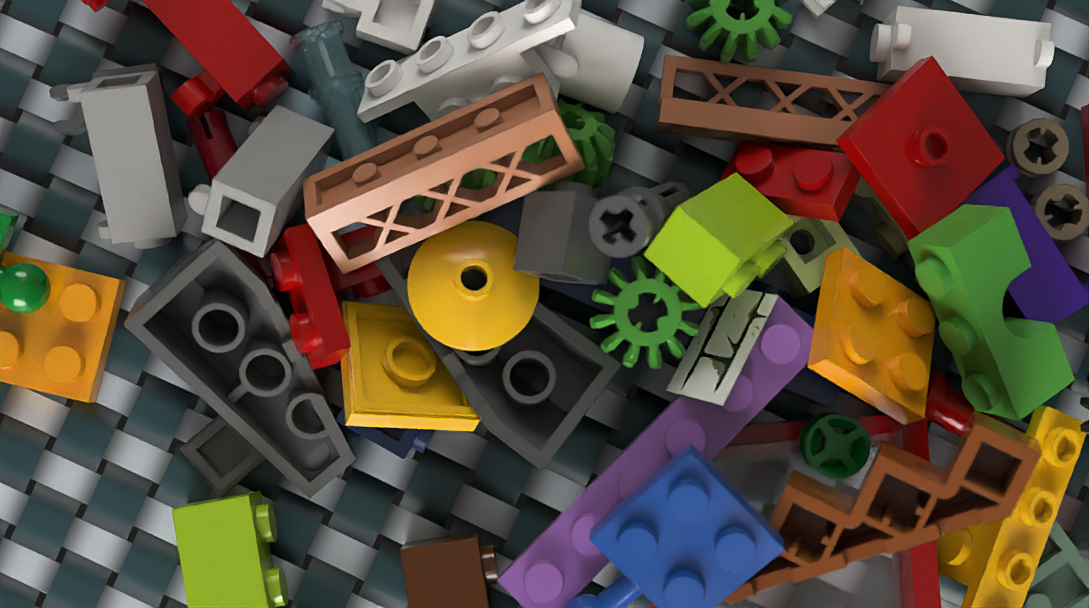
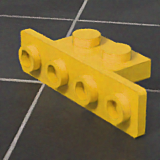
[936,405,1087,608]

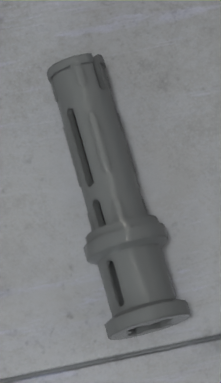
[588,178,695,258]

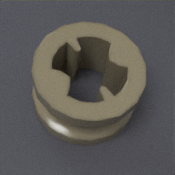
[1003,118,1069,178]
[1028,184,1089,243]

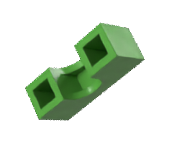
[907,204,1075,421]

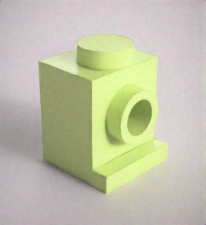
[777,214,862,298]

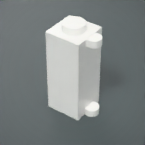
[870,6,1054,98]

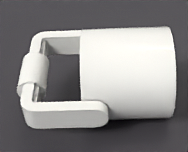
[533,12,644,114]

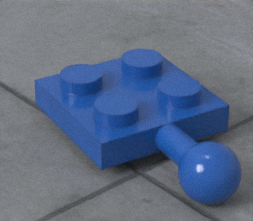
[564,443,785,608]

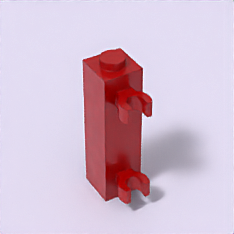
[81,0,294,119]

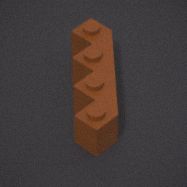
[724,410,1042,603]

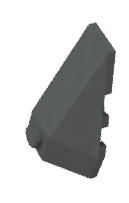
[374,208,622,471]
[123,238,356,499]

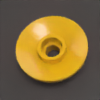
[407,221,540,351]

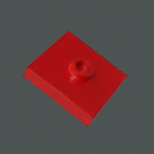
[836,56,1006,240]

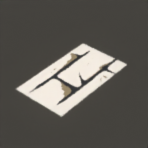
[666,289,778,406]

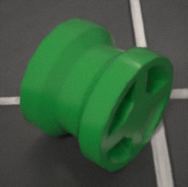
[798,412,870,479]

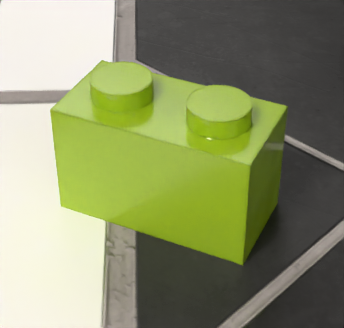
[643,172,795,308]
[172,490,288,608]

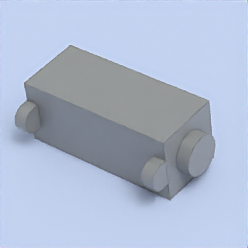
[67,70,187,249]
[188,105,335,258]

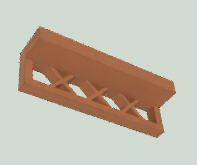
[654,54,893,154]
[302,72,585,274]

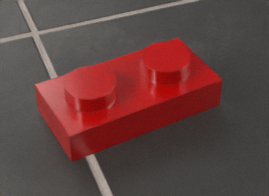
[719,140,862,222]
[270,223,352,370]

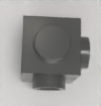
[513,181,614,285]

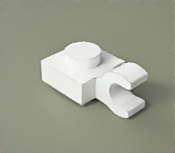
[321,0,437,55]

